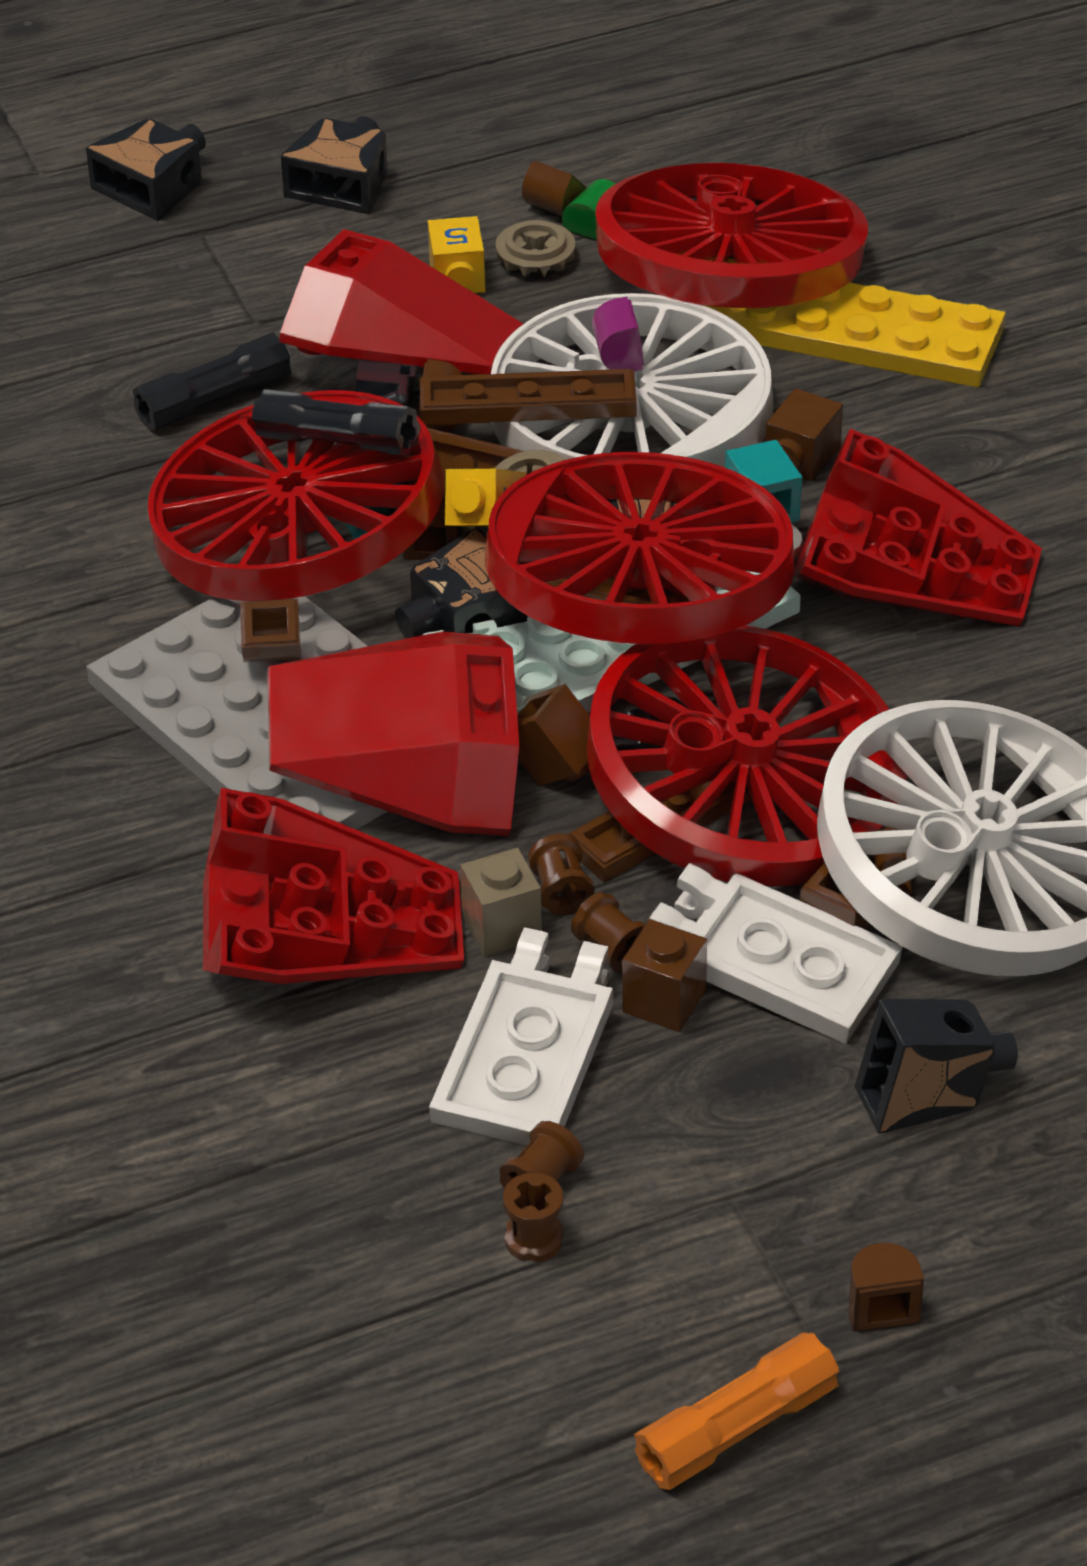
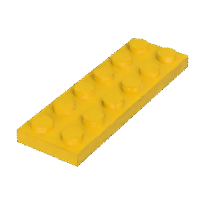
[703,257,1006,388]

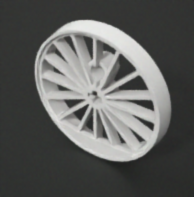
[490,293,774,467]
[817,700,1087,976]

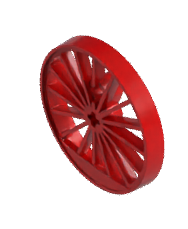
[596,162,868,308]
[148,390,445,601]
[485,452,794,644]
[587,625,908,887]

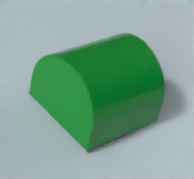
[562,179,615,240]

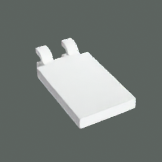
[649,863,903,1044]
[429,927,614,1146]

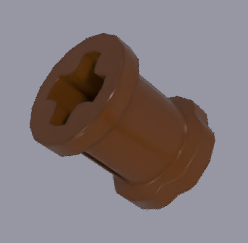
[528,833,595,916]
[571,892,646,973]
[499,1121,584,1189]
[503,1172,564,1262]

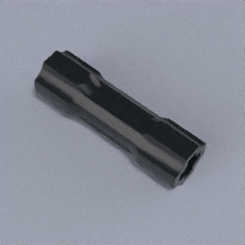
[132,332,292,432]
[252,389,421,456]

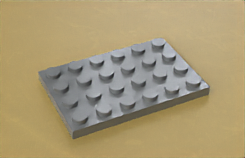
[86,596,388,830]

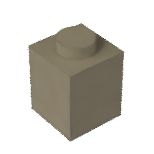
[460,848,542,957]

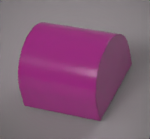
[592,296,645,371]

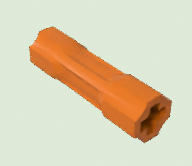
[634,1332,840,1490]

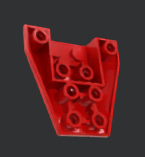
[279,229,523,375]
[793,428,1042,626]
[267,632,519,836]
[203,788,464,984]

